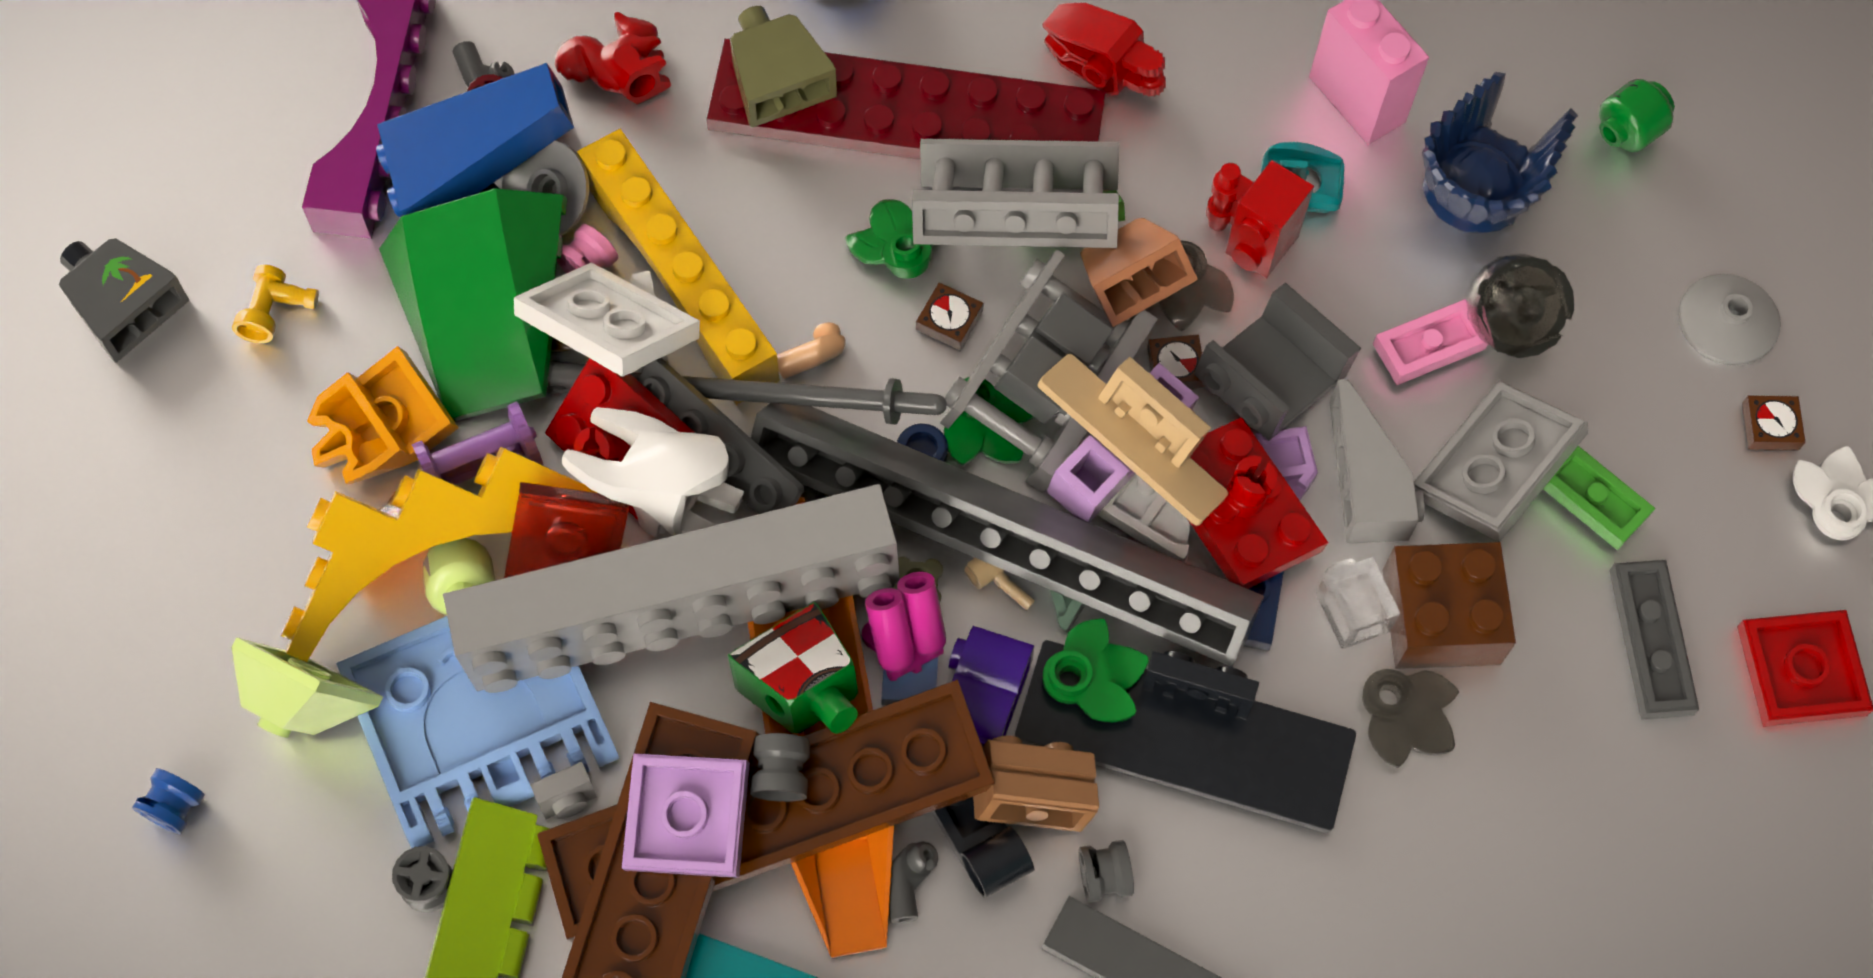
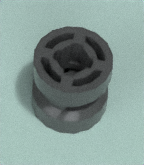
[750,733,810,802]

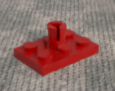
[545,358,695,520]
[1187,417,1329,589]

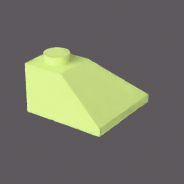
[231,637,383,738]

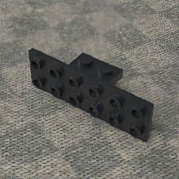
[1015,640,1356,833]

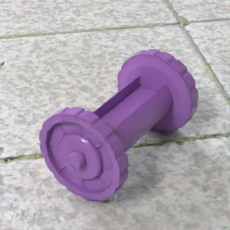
[412,402,544,485]

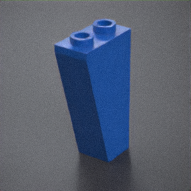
[376,63,574,217]

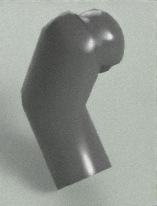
[452,41,515,87]

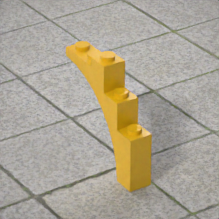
[281,447,622,662]

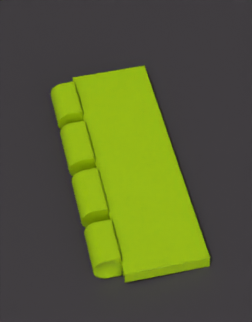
[425,797,550,978]

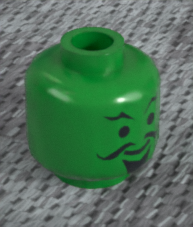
[1599,79,1675,152]

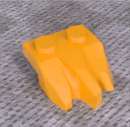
[307,346,459,484]

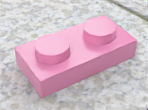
[1373,299,1490,385]

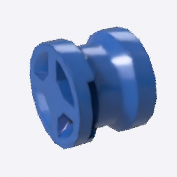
[132,768,205,835]

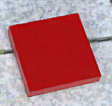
[1737,610,1873,727]

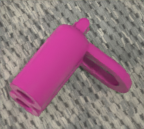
[861,572,946,681]

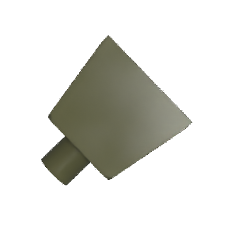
[730,6,837,128]

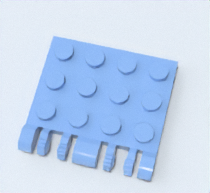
[336,616,620,848]

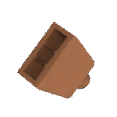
[1080,218,1198,327]

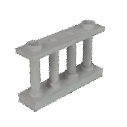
[912,139,1119,248]
[940,249,1158,493]

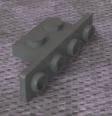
[638,358,804,514]

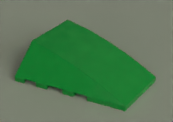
[379,188,567,422]

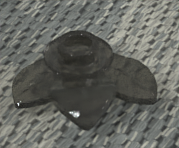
[1157,240,1234,331]
[1362,669,1459,768]

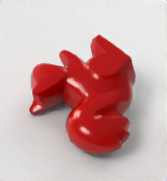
[554,12,671,105]

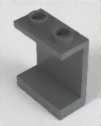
[1194,282,1361,441]

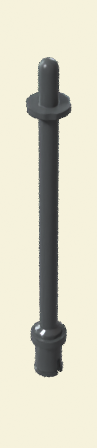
[547,360,947,425]

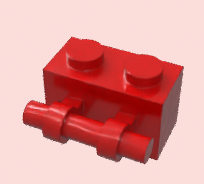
[1206,160,1314,279]

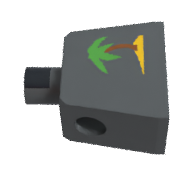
[58,238,190,363]

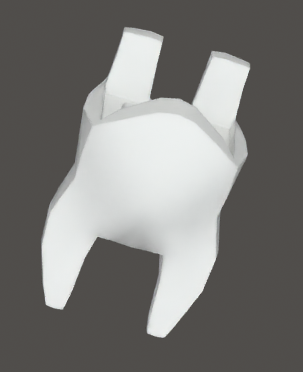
[562,407,744,538]

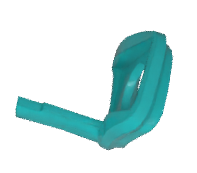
[1261,142,1344,213]

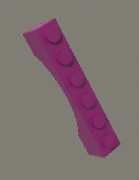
[302,0,436,239]

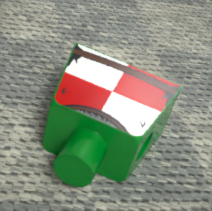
[728,602,858,734]

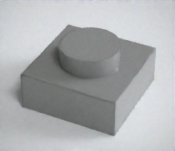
[530,762,597,819]

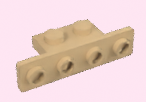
[1038,354,1228,526]

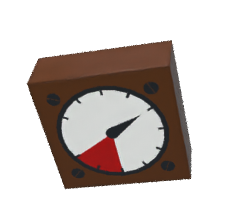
[916,282,984,351]
[1147,334,1205,389]
[1742,395,1806,450]

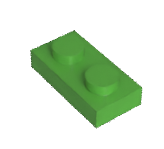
[1543,446,1656,551]

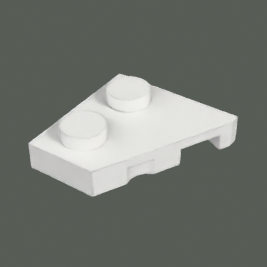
[1097,474,1190,562]

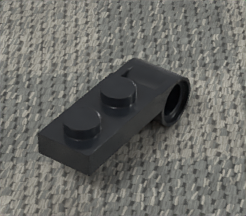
[931,797,1035,898]

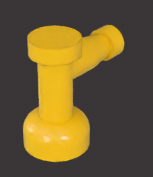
[232,264,319,343]

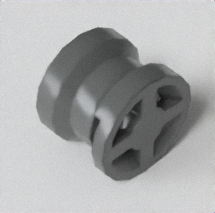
[1078,840,1134,903]
[392,846,453,912]

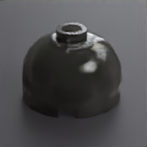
[1466,253,1574,358]

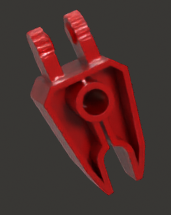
[1042,3,1166,97]

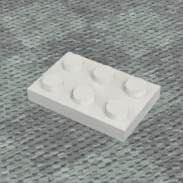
[514,262,700,377]

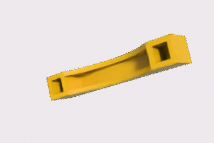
[577,128,780,406]

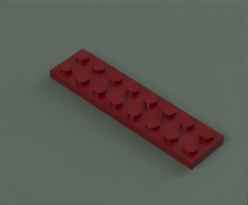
[706,38,1106,159]

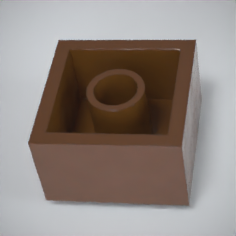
[1382,542,1516,669]

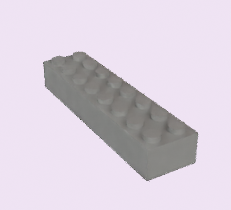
[443,484,900,693]

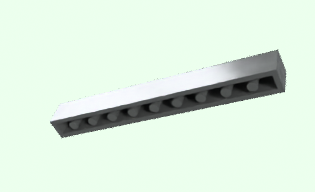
[750,403,1264,667]

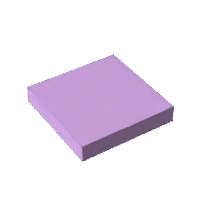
[622,754,750,878]

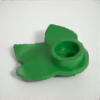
[845,199,933,279]
[943,377,1034,466]
[1042,618,1149,722]

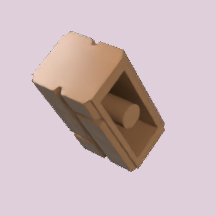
[973,736,1099,832]

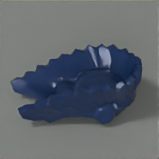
[1422,72,1578,233]

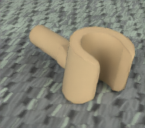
[964,558,1035,611]

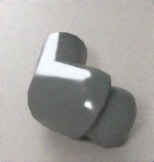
[889,841,938,923]

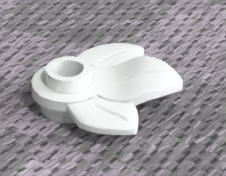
[1793,446,1873,540]

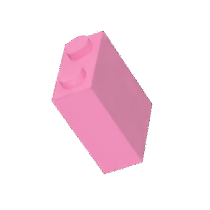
[1309,0,1429,145]

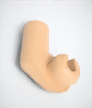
[777,322,845,379]

